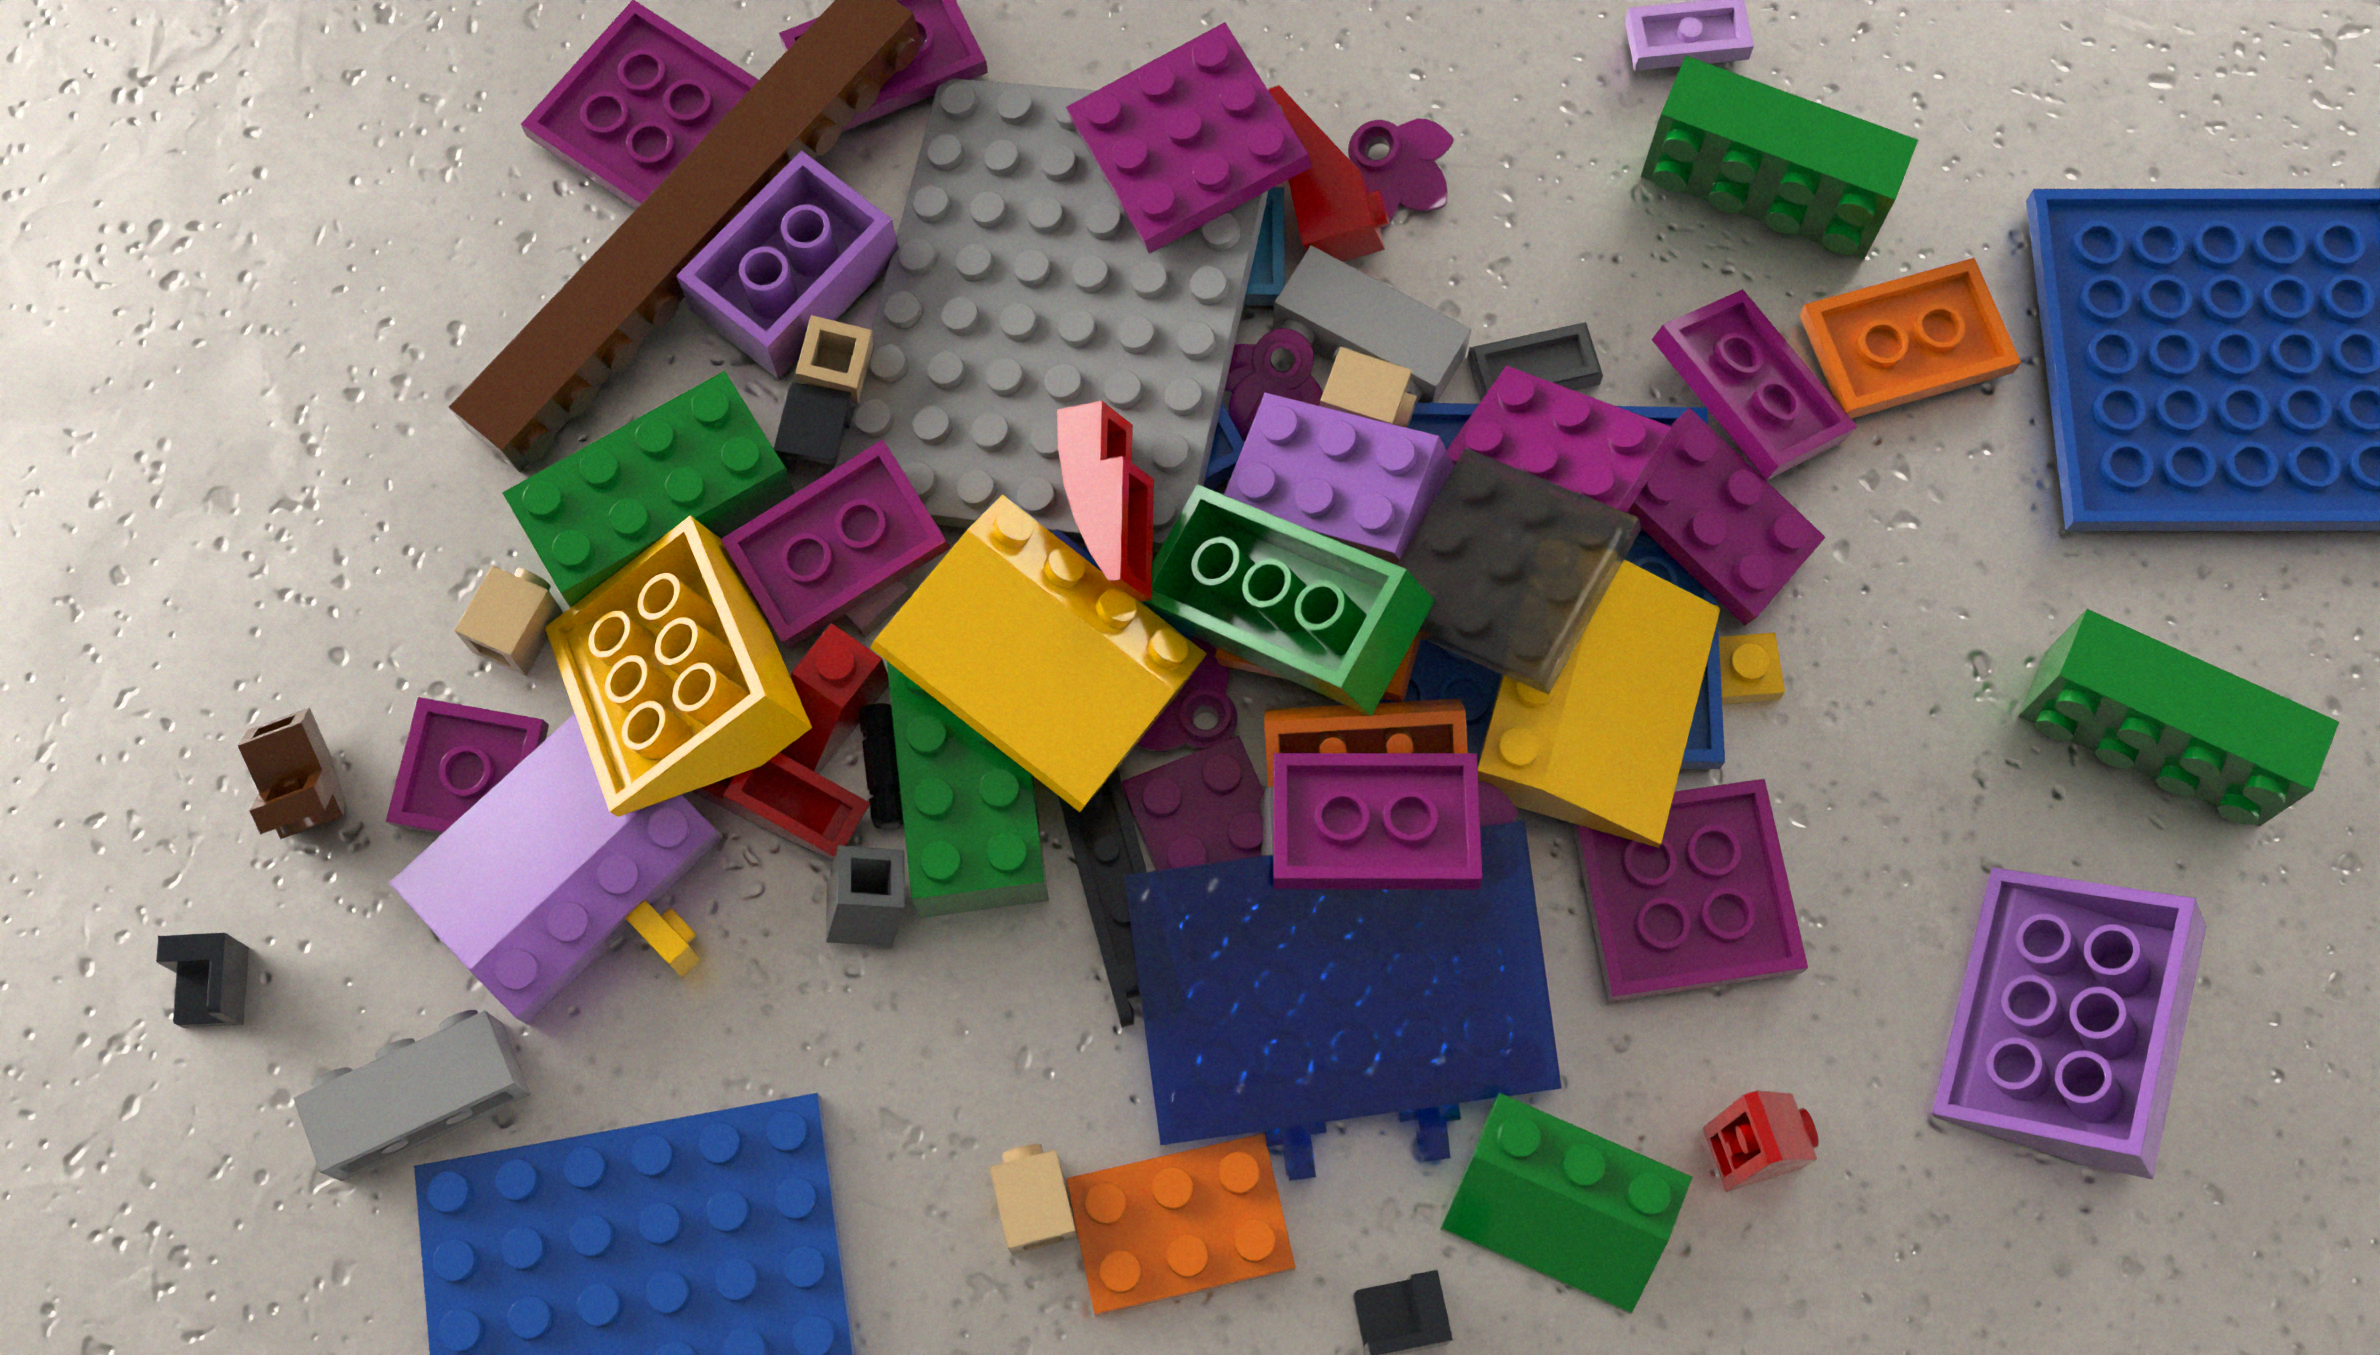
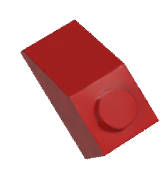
[780,623,889,774]

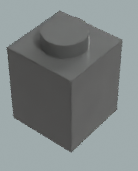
[826,845,905,946]

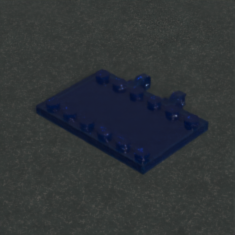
[1124,820,1562,1181]

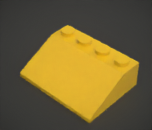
[870,494,1207,812]
[545,515,812,817]
[1477,533,1720,848]

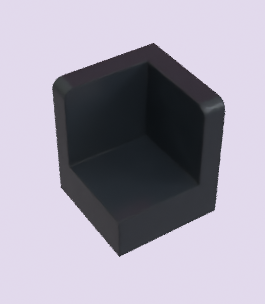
[774,382,855,473]
[156,933,249,1028]
[1353,1270,1453,1355]

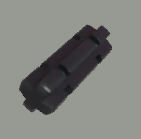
[859,703,904,829]

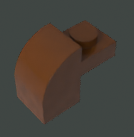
[238,707,344,840]

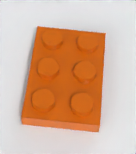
[1799,257,2021,419]
[1066,1133,1296,1316]

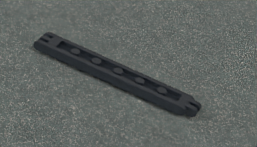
[1057,767,1186,1028]

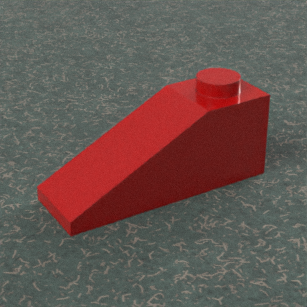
[1268,85,1390,262]
[1703,1090,1819,1192]

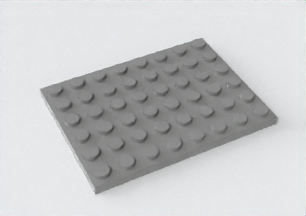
[833,79,1283,552]

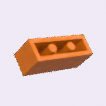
[1264,698,1468,787]

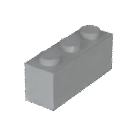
[1273,246,1472,403]
[293,1010,531,1181]

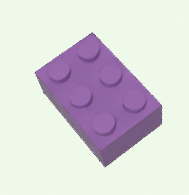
[676,150,899,379]
[1224,393,1455,572]

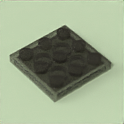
[1397,448,1641,695]

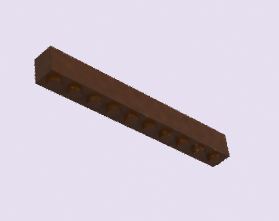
[449,0,922,473]

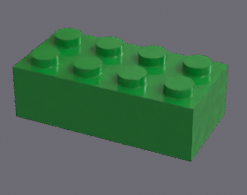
[1640,56,1918,259]
[502,371,795,607]
[1142,484,1435,716]
[2018,609,2339,826]
[887,661,1049,918]

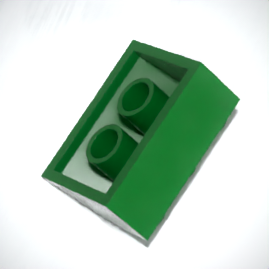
[1440,1093,1692,1314]

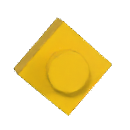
[1719,632,1785,705]
[625,900,701,978]

